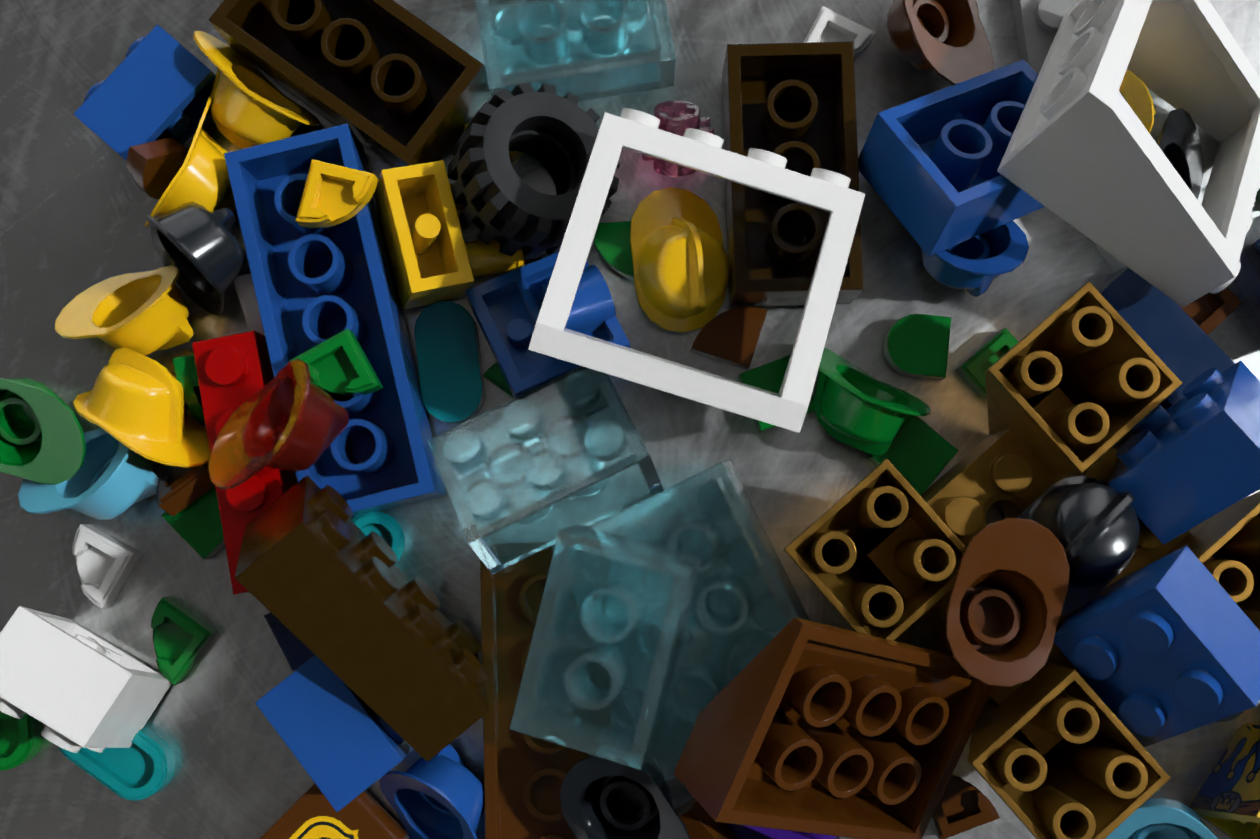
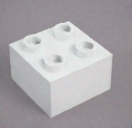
[0,606,172,753]

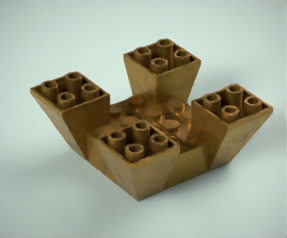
[783,282,1260,839]

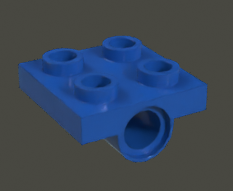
[465,252,630,403]

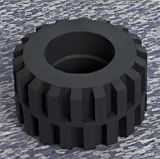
[447,83,620,259]

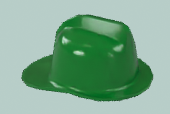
[794,341,931,456]
[0,378,86,485]

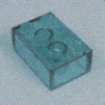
[475,0,676,102]
[427,366,664,574]
[510,524,703,770]

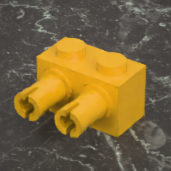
[374,160,524,310]

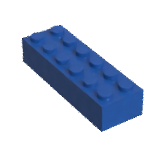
[224,123,446,519]

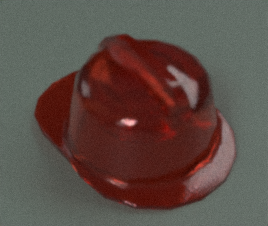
[208,358,349,489]

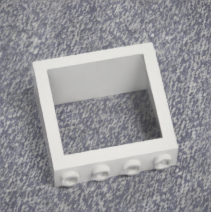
[997,0,1260,307]
[528,108,865,433]

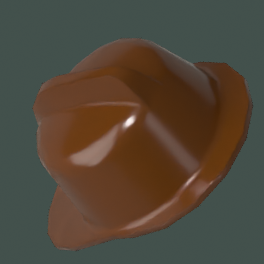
[887,0,994,85]
[944,517,1070,687]

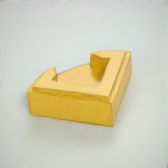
[295,159,379,228]

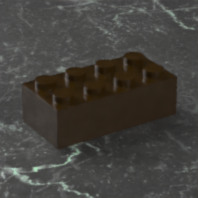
[209,0,493,167]
[722,41,863,307]
[235,475,490,762]

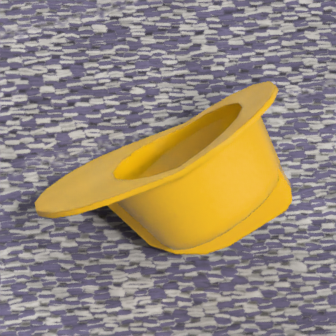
[193,31,320,149]
[144,96,236,228]
[630,187,730,333]
[55,265,193,356]
[73,347,211,468]

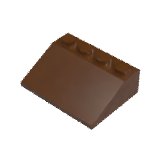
[673,617,994,839]

